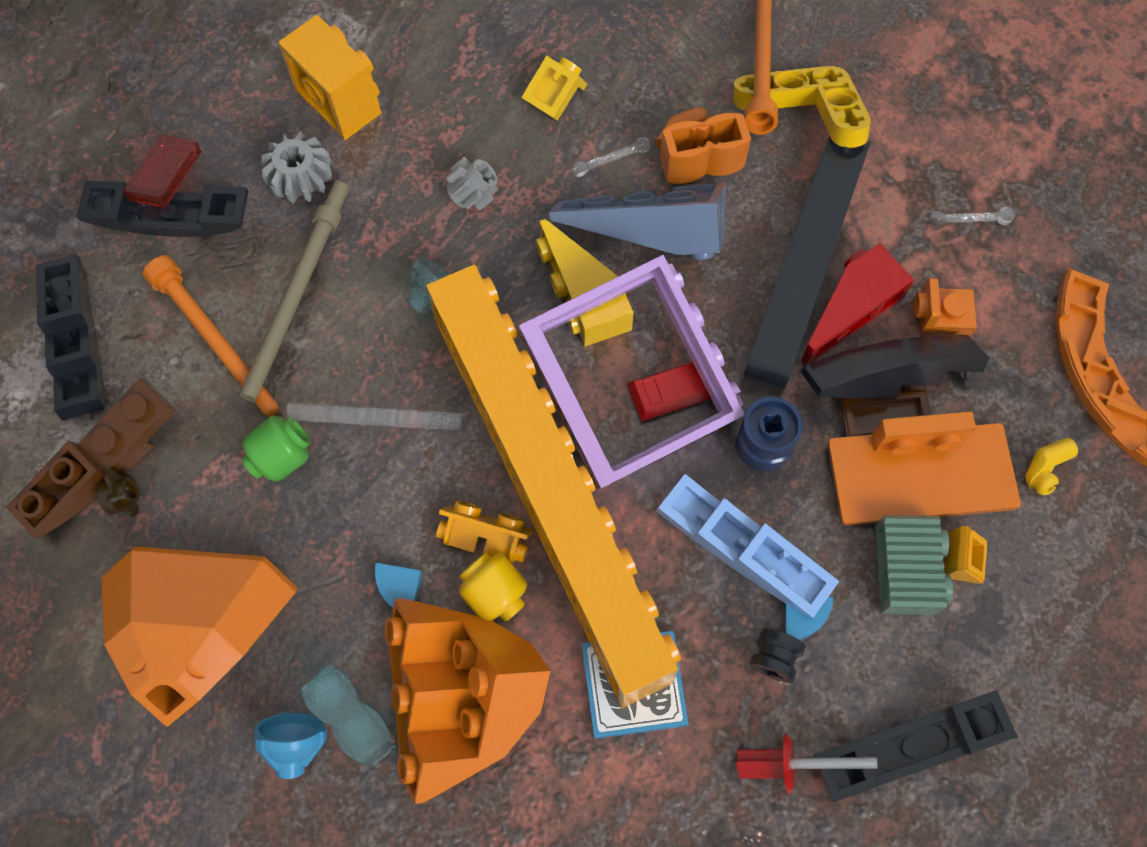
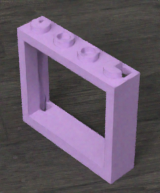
[517,255,745,489]

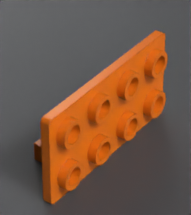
[827,411,1021,526]

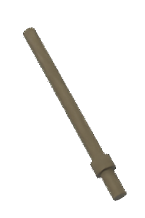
[239,181,349,402]

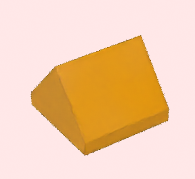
[943,526,987,584]

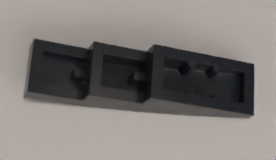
[36,254,105,421]
[801,335,990,399]

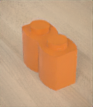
[660,113,751,184]

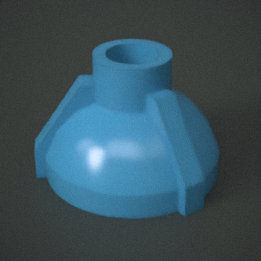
[254,711,327,779]

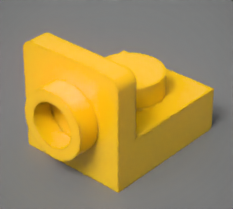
[521,55,588,121]

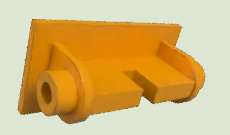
[436,501,535,564]

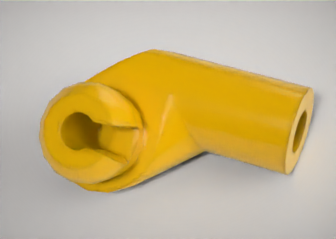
[1025,437,1078,496]

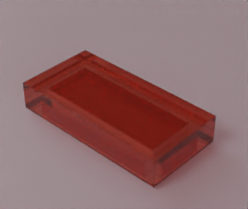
[123,134,201,208]

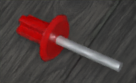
[736,732,878,795]

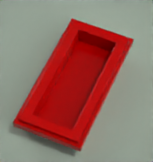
[627,362,711,422]

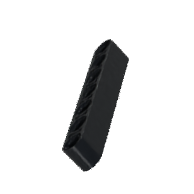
[743,135,870,390]

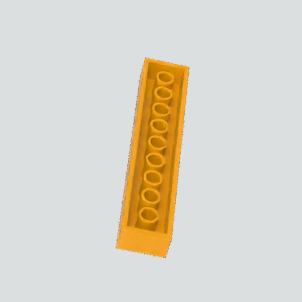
[426,264,681,708]

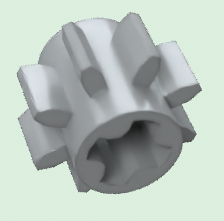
[446,157,498,211]

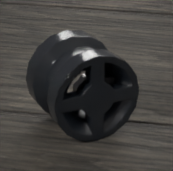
[749,628,806,683]

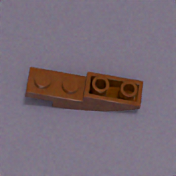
[6,378,176,538]

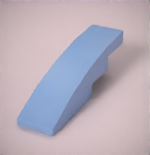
[656,474,839,619]

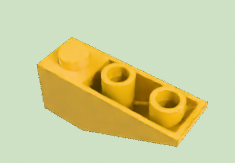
[535,219,634,347]

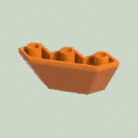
[101,546,298,727]
[385,598,551,804]

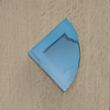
[375,563,423,608]
[784,597,833,641]

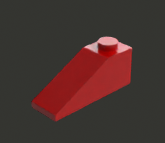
[801,243,914,365]

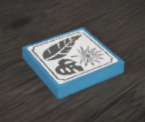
[582,631,689,739]

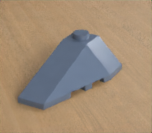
[549,182,726,260]

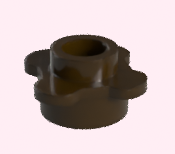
[96,469,140,517]

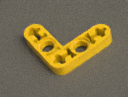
[733,66,871,148]

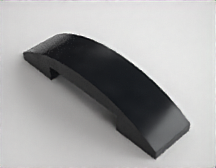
[76,180,249,237]
[813,690,1018,803]

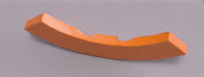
[1056,268,1147,467]

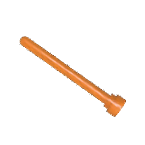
[745,0,778,135]
[142,255,279,417]

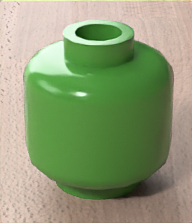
[242,416,311,482]

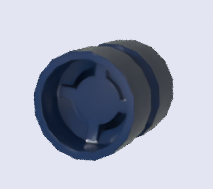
[736,396,803,472]

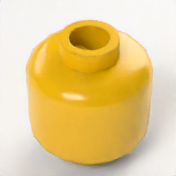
[459,552,527,622]

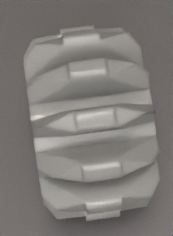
[261,131,332,205]

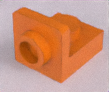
[913,278,977,335]

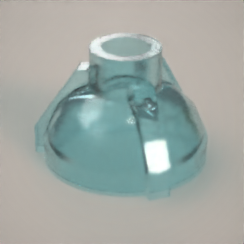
[406,256,450,315]

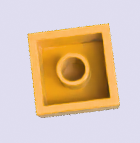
[278,14,381,140]

